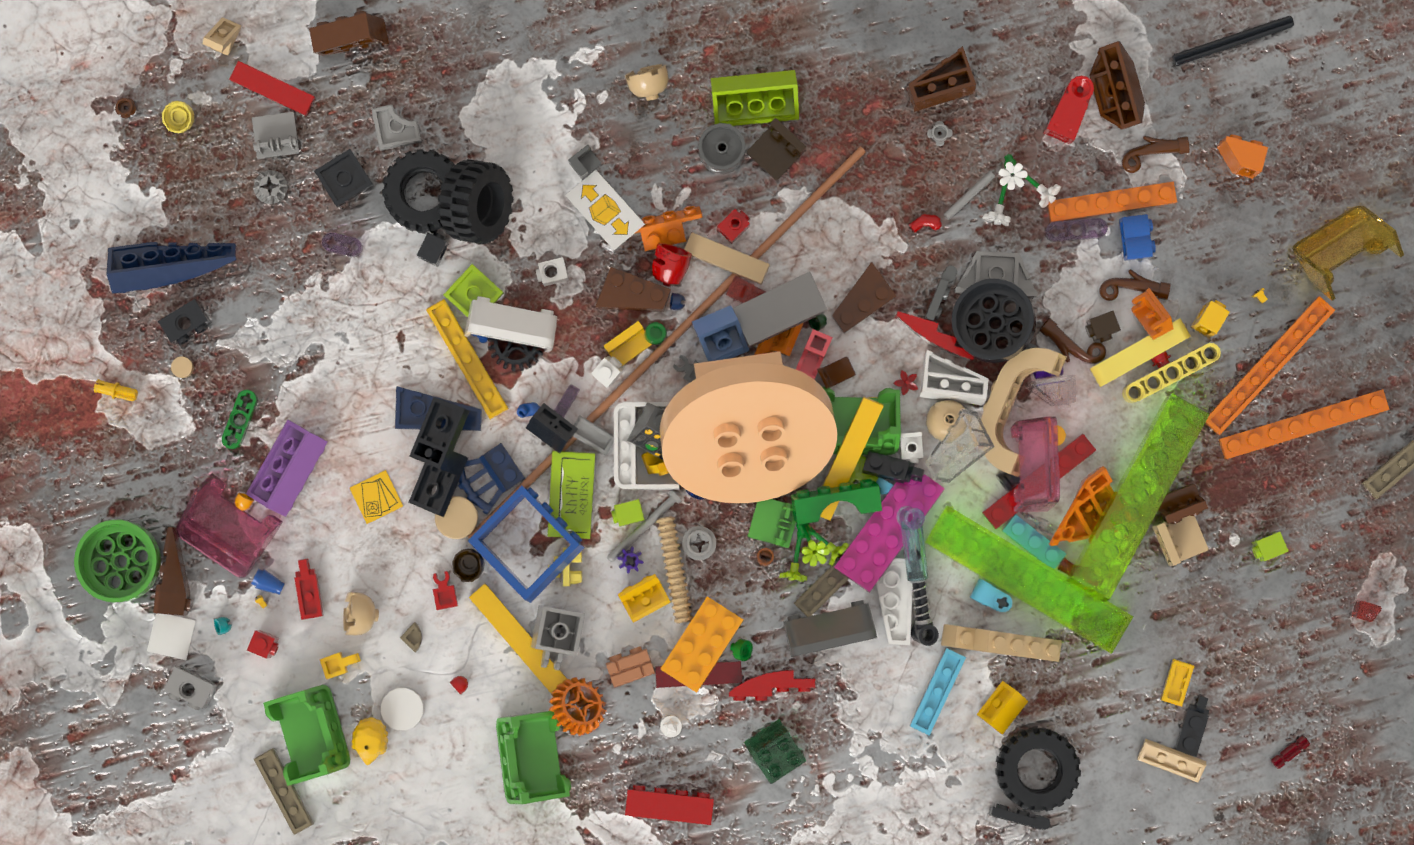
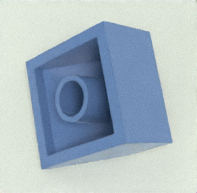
[692,305,750,362]

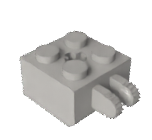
[531,605,585,670]

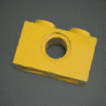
[1190,300,1230,338]

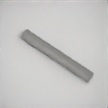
[944,171,995,220]

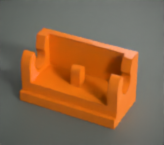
[1131,288,1174,340]

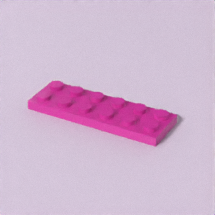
[834,474,945,593]

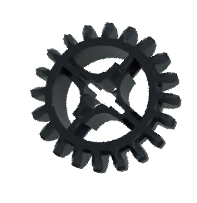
[488,338,543,372]

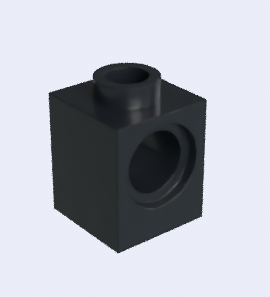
[416,232,449,267]

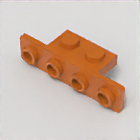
[634,206,702,251]
[754,323,804,356]

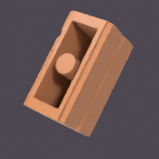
[606,646,655,688]

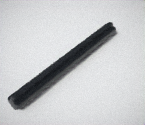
[1172,16,1294,66]

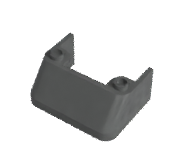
[783,600,878,657]

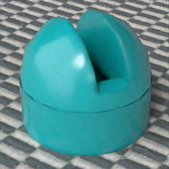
[214,617,232,635]

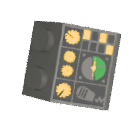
[627,402,665,460]

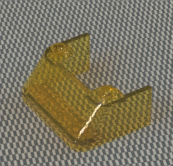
[1293,206,1404,301]

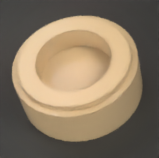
[171,356,194,378]

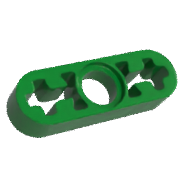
[222,390,258,450]

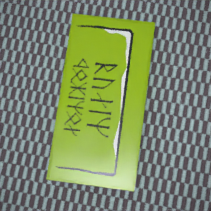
[547,451,596,539]

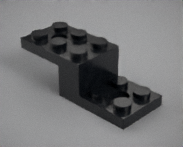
[408,397,470,517]

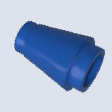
[251,569,285,595]

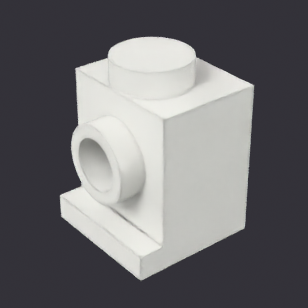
[899,432,923,463]

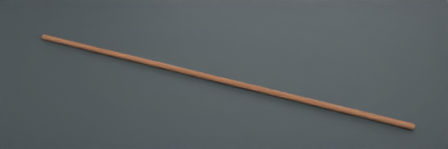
[468,146,866,538]

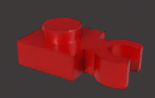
[432,571,458,610]

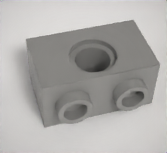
[164,666,218,710]

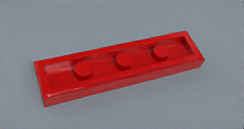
[229,61,315,116]

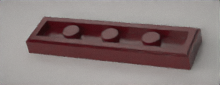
[655,661,742,688]

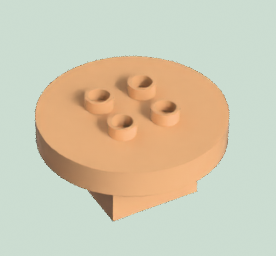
[660,351,837,503]

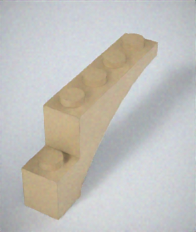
[941,624,1062,662]

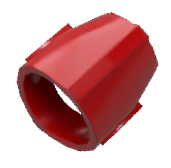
[652,243,692,287]

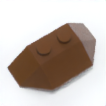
[1089,41,1145,130]

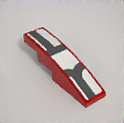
[895,311,974,362]

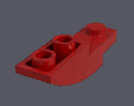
[729,670,815,701]

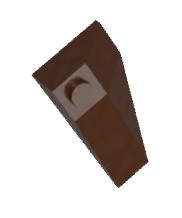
[153,527,193,616]

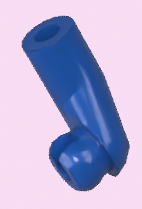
[517,402,540,418]

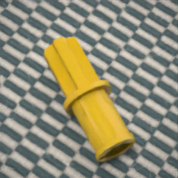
[94,379,138,402]

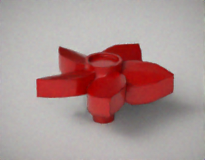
[893,370,918,396]

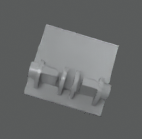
[252,111,299,159]

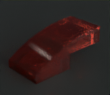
[726,276,766,304]

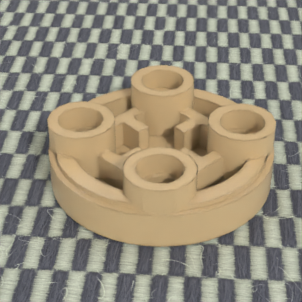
[435,496,478,539]

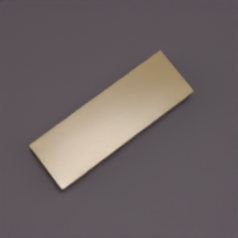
[1137,739,1207,782]

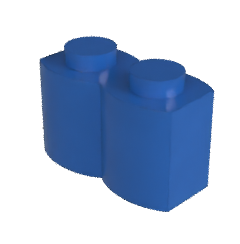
[1119,214,1156,261]

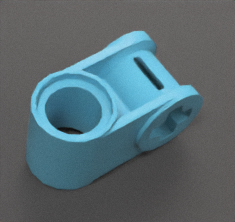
[970,578,1013,612]

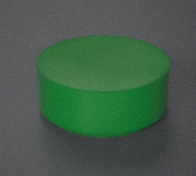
[644,322,667,345]

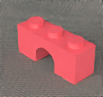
[796,329,833,380]

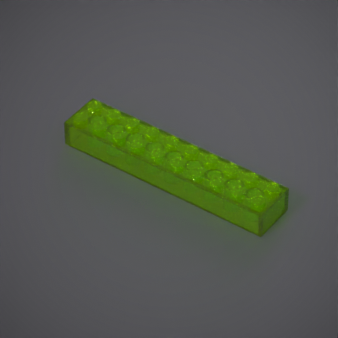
[1066,393,1210,603]
[923,505,1134,654]

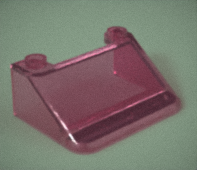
[176,474,283,578]

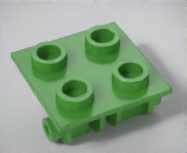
[748,499,796,548]

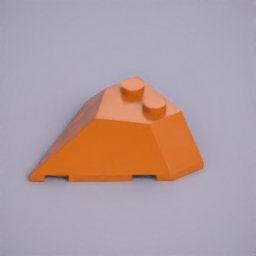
[1049,466,1133,546]

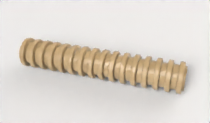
[656,516,693,623]

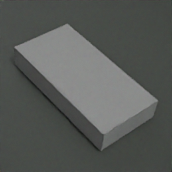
[573,415,614,455]

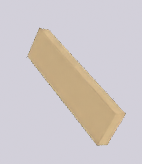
[684,233,770,285]

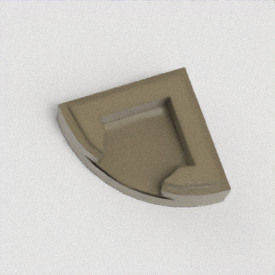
[400,622,422,653]

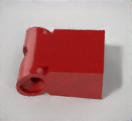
[1043,75,1094,145]

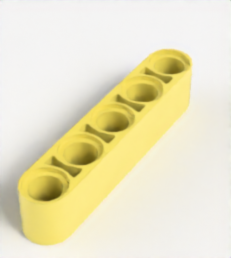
[1090,318,1191,387]
[1122,343,1221,403]

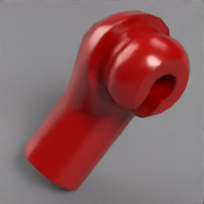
[909,214,942,233]

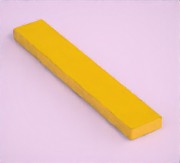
[426,299,509,420]
[820,396,884,521]
[469,583,567,694]

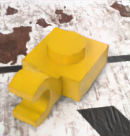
[319,652,361,680]

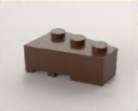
[309,11,389,56]
[595,267,671,312]

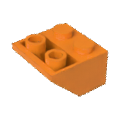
[1217,134,1268,179]

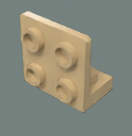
[1152,516,1208,566]

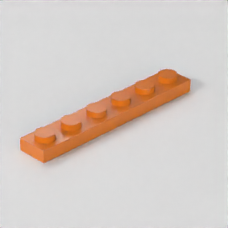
[1047,181,1177,223]

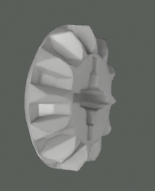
[253,170,288,204]
[682,526,716,560]

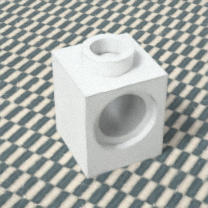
[535,257,569,286]

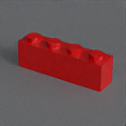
[625,785,714,825]

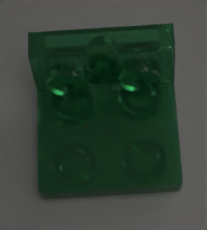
[743,719,806,784]

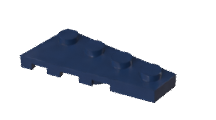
[395,386,482,431]

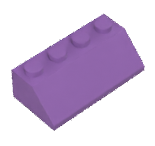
[246,420,327,517]

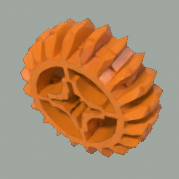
[549,677,606,736]

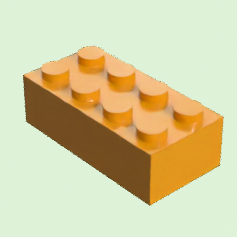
[661,596,744,693]

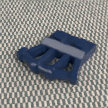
[458,443,526,515]

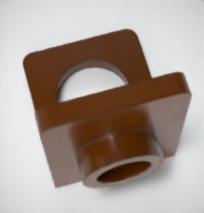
[817,356,856,389]

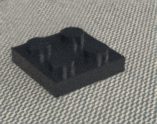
[314,149,373,208]

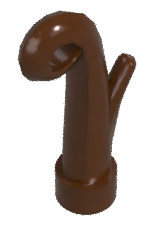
[1122,136,1190,173]
[1099,269,1171,301]
[1039,318,1106,364]

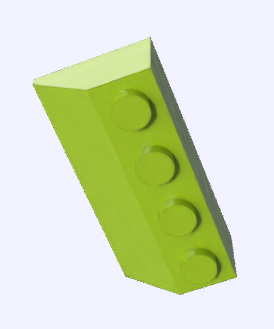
[711,70,799,126]

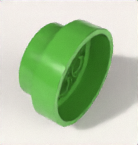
[74,520,161,602]

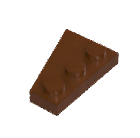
[832,262,896,333]

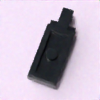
[863,451,924,484]
[1175,695,1209,757]

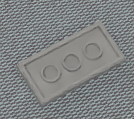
[733,271,828,347]

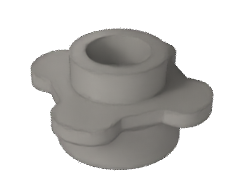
[927,121,953,146]

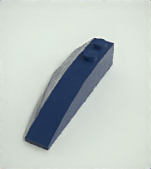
[106,242,236,294]

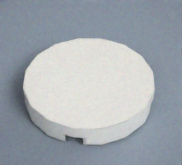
[381,688,424,730]

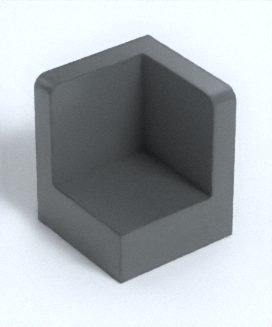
[568,145,601,180]

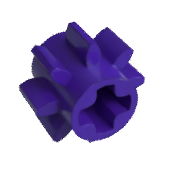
[617,546,644,574]

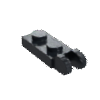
[988,804,1051,830]

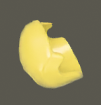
[162,101,194,133]

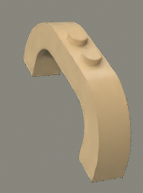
[979,348,1067,477]

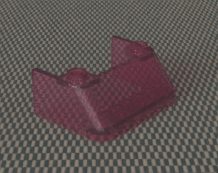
[1011,416,1060,512]

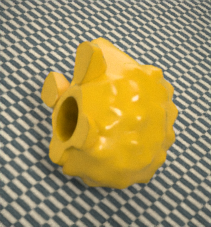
[351,717,388,765]

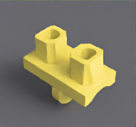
[548,547,582,586]

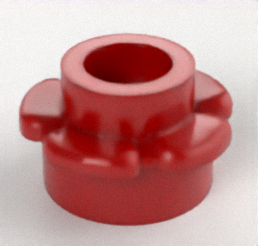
[1151,351,1171,368]

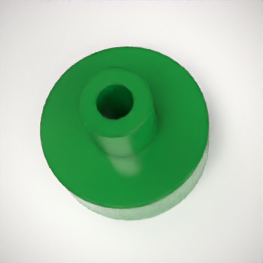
[730,638,753,661]

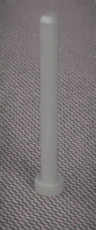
[607,490,683,562]

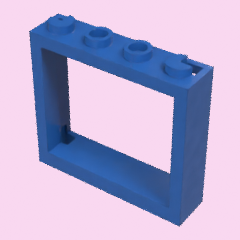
[468,486,585,603]

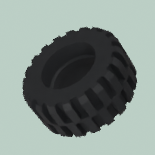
[382,149,455,234]
[438,159,514,244]
[995,727,1081,812]

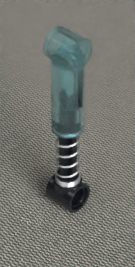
[897,506,939,646]

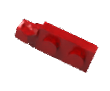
[294,559,324,620]

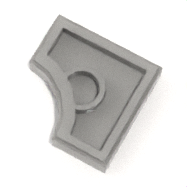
[371,104,422,151]

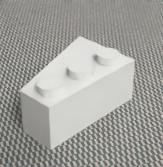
[920,350,989,405]

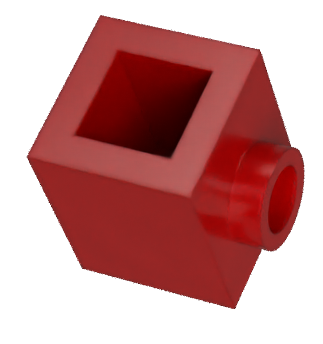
[717,209,750,244]
[247,630,279,659]

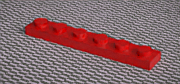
[982,434,1096,529]

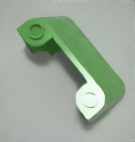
[822,386,901,455]
[263,685,350,786]
[496,711,571,805]

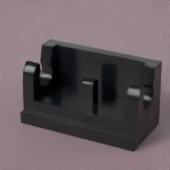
[526,403,578,454]

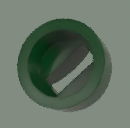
[808,313,827,331]

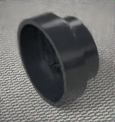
[952,279,1036,363]

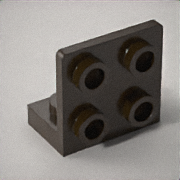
[747,118,806,181]

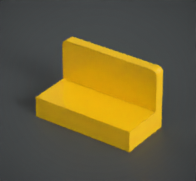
[604,321,653,367]
[976,681,1028,734]

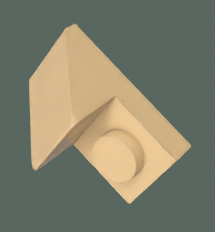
[203,17,241,55]

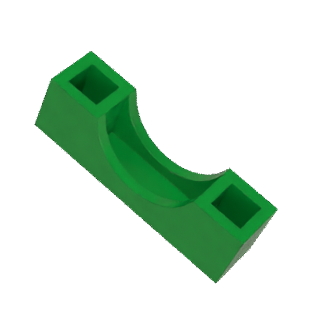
[791,479,882,525]

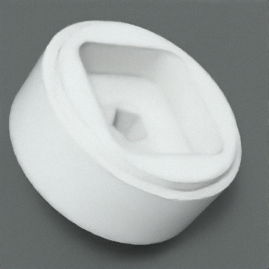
[660,715,682,737]

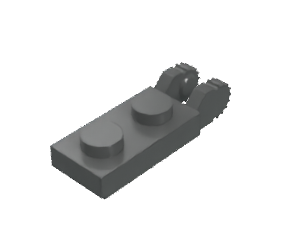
[924,265,958,321]

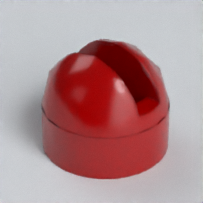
[450,676,468,694]

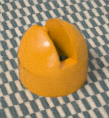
[235,492,254,511]

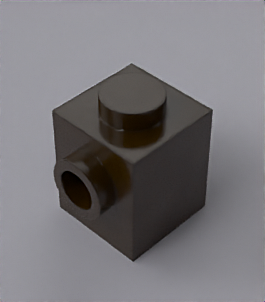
[1085,311,1121,343]

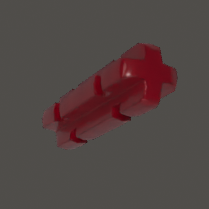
[1271,736,1310,769]

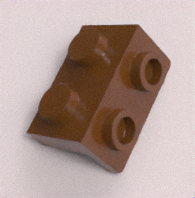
[1155,483,1208,524]

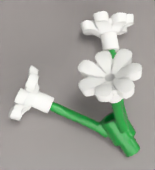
[983,154,1061,226]

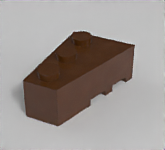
[908,46,976,112]

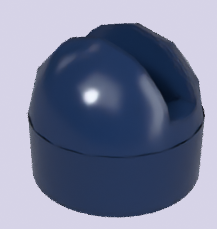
[670,293,686,310]

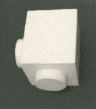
[591,356,625,388]

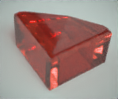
[1351,600,1382,622]

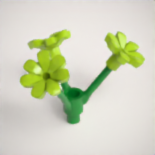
[779,523,850,582]

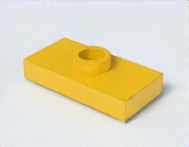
[1160,659,1194,707]

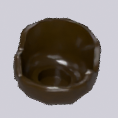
[452,548,485,582]

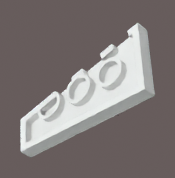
[876,558,913,645]

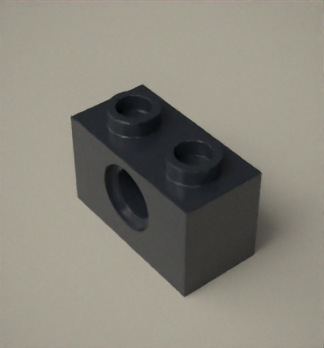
[158,299,212,345]

